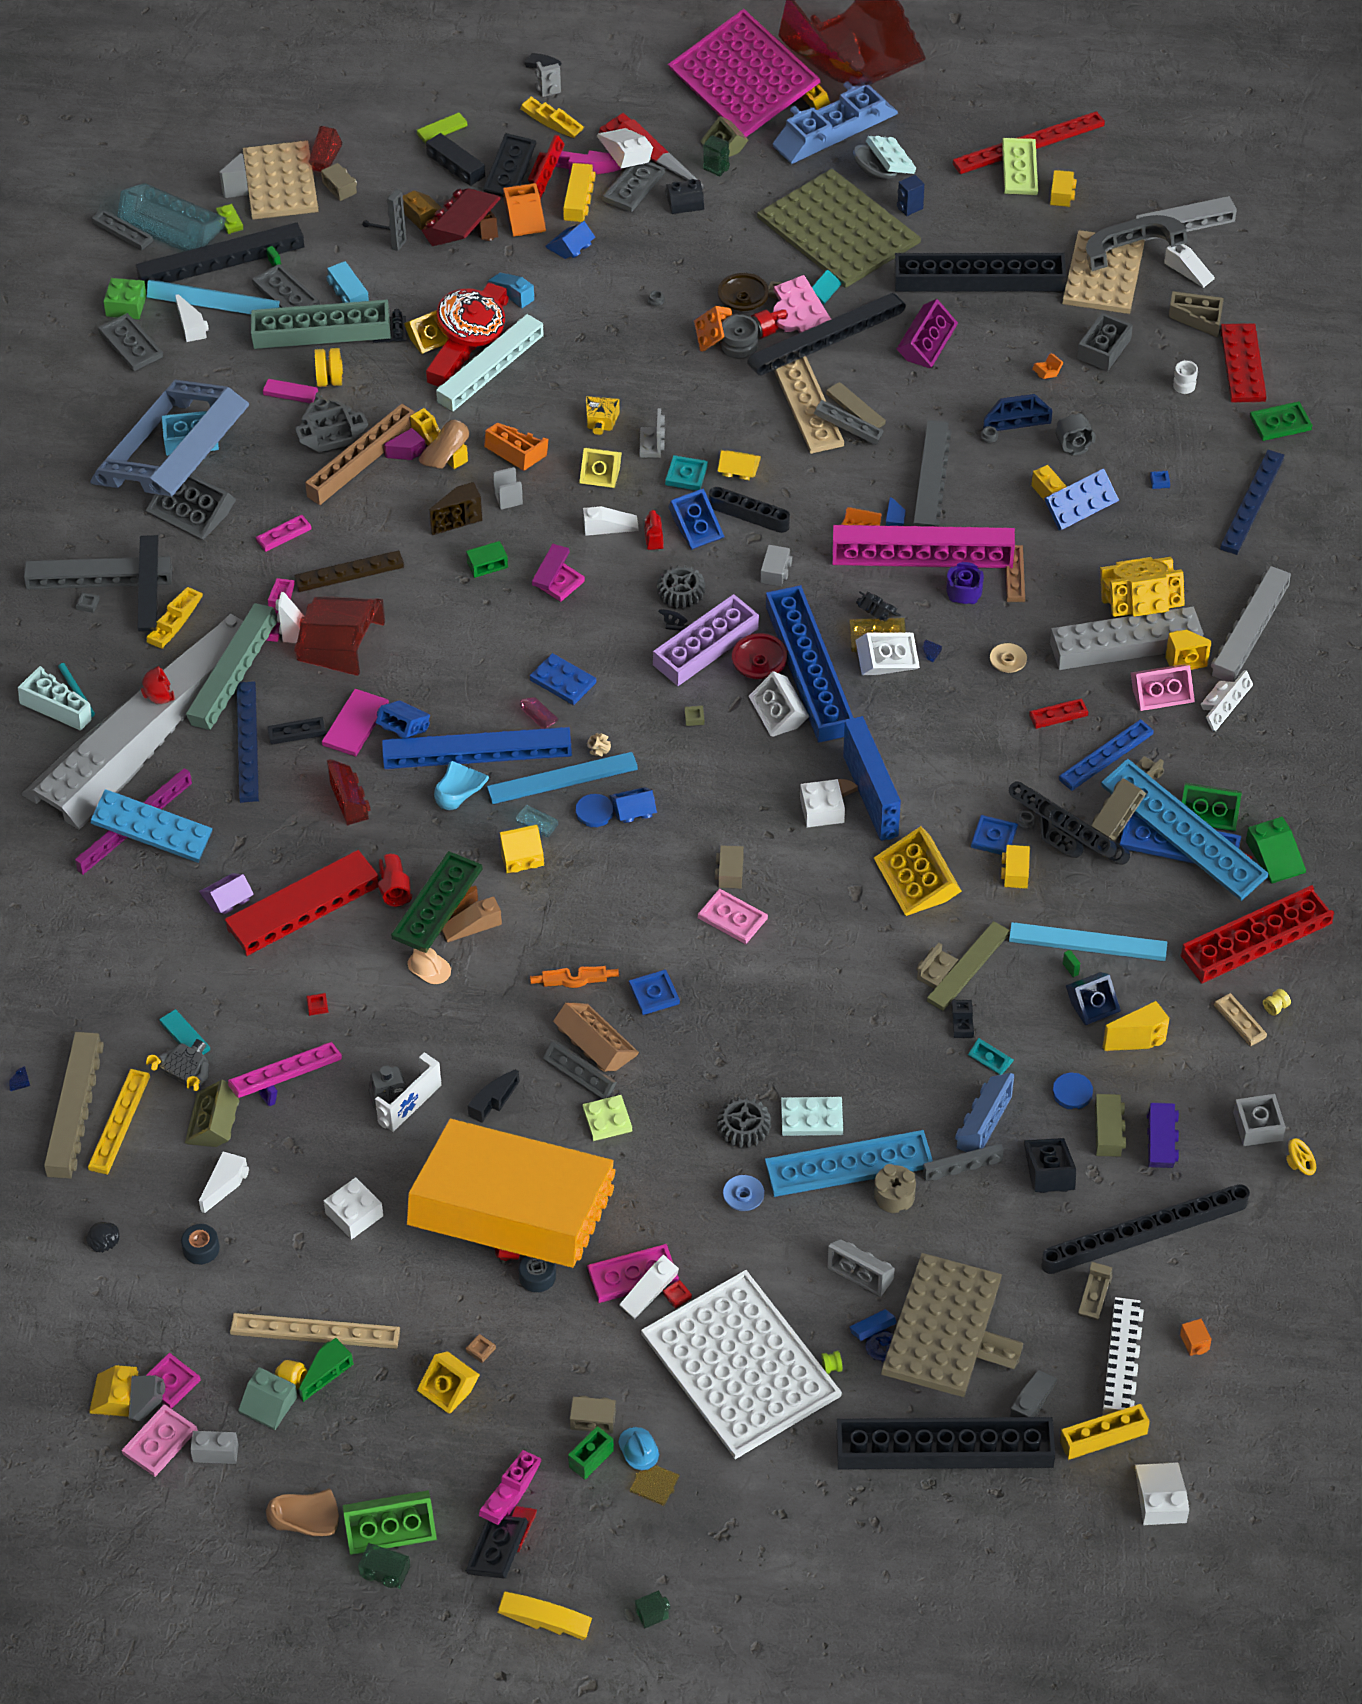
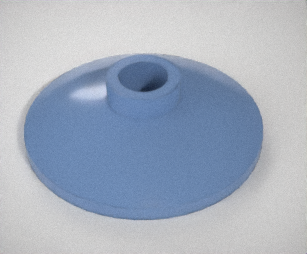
[723,1175,764,1211]

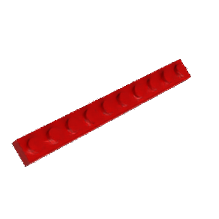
[953,111,1105,174]

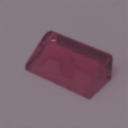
[520,697,558,729]

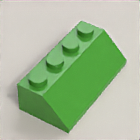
[343,1490,437,1555]

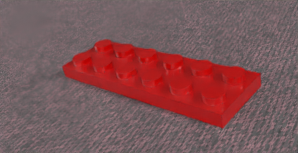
[1220,323,1267,402]

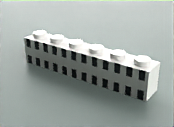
[1102,1297,1144,1416]

